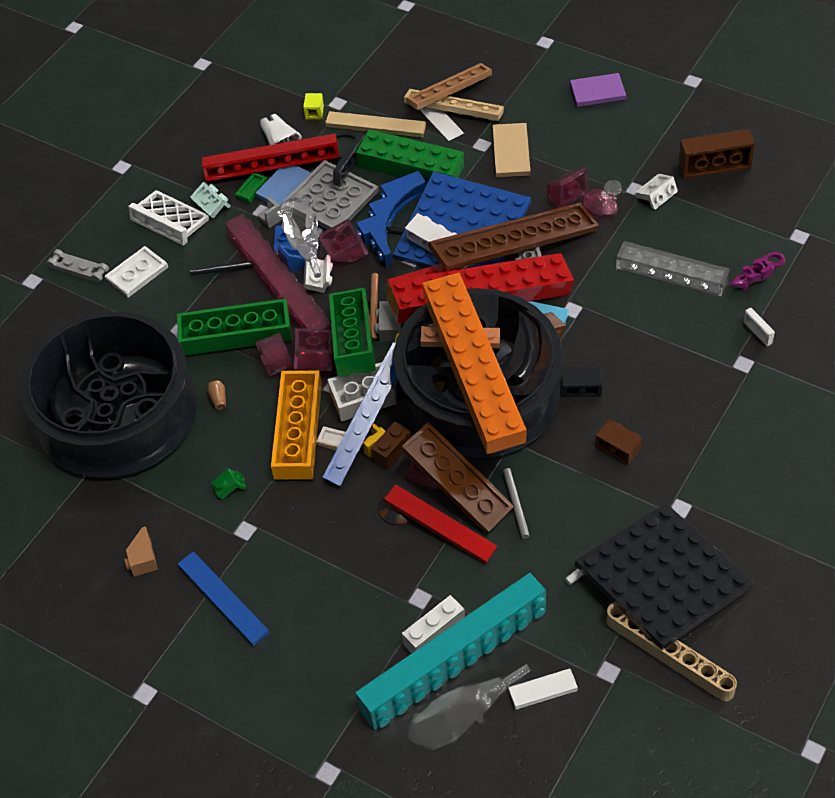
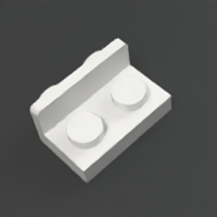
[635,174,678,209]
[303,255,333,293]

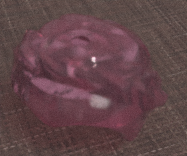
[583,189,618,218]

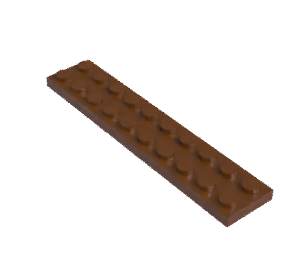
[428,202,599,271]

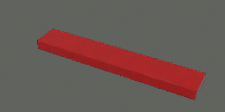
[384,485,497,564]

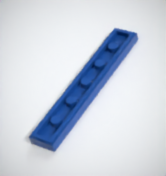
[178,551,270,647]

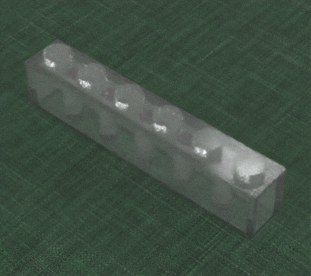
[616,241,729,296]

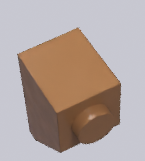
[124,527,158,577]

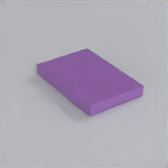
[570,73,626,107]

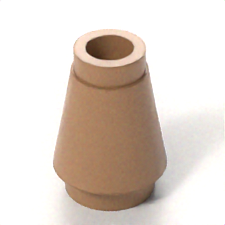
[206,380,226,410]

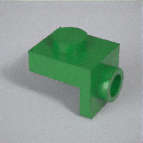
[211,468,247,499]

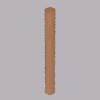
[370,273,378,341]

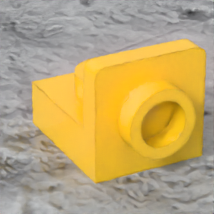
[363,423,385,458]

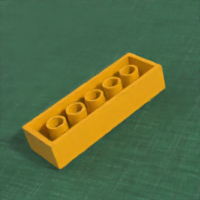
[271,371,322,479]

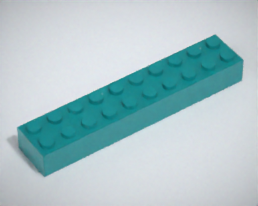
[355,573,546,731]

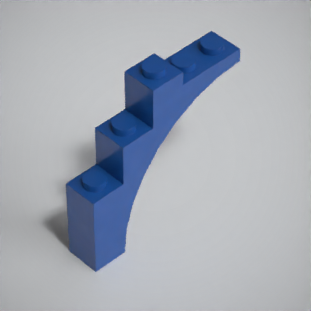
[356,171,426,267]

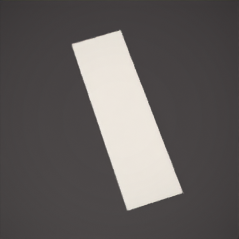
[419,107,464,141]

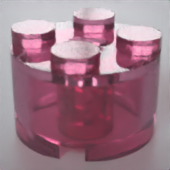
[256,333,293,377]

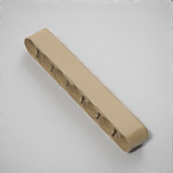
[607,603,737,701]

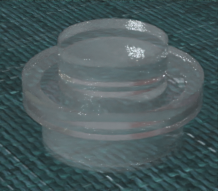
[604,180,622,196]

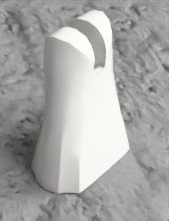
[260,114,302,145]

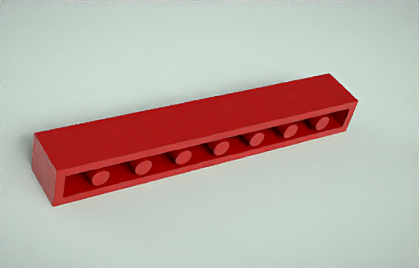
[202,134,340,181]

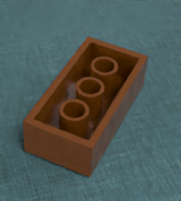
[678,129,755,179]

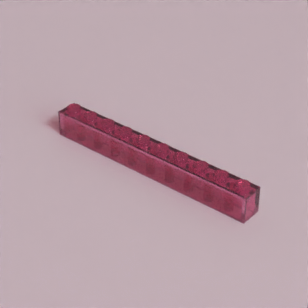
[225,214,332,346]

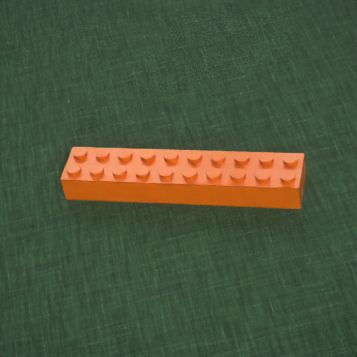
[422,272,527,454]

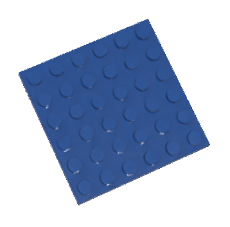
[393,171,531,270]

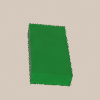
[235,173,268,204]

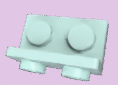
[190,182,231,218]

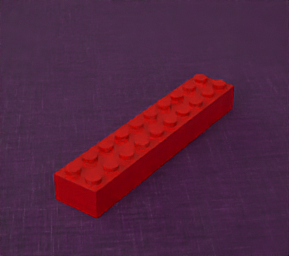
[386,253,574,324]

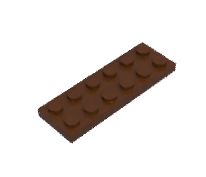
[400,422,514,534]

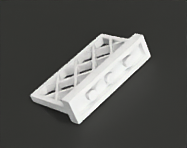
[128,190,210,246]

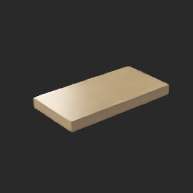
[493,123,530,177]

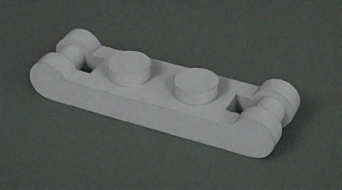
[46,249,109,283]

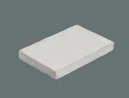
[104,246,168,298]

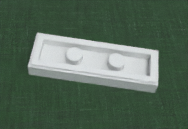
[508,669,578,710]

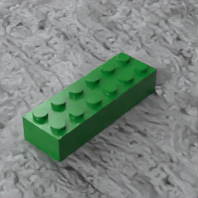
[356,129,464,184]
[329,288,376,377]
[177,298,292,355]

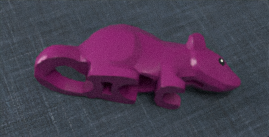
[730,252,785,290]

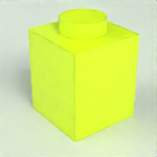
[304,93,324,119]

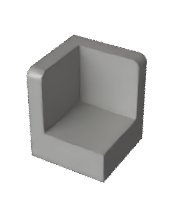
[258,197,283,228]

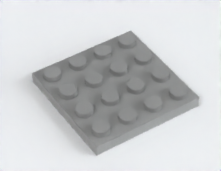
[282,160,379,234]

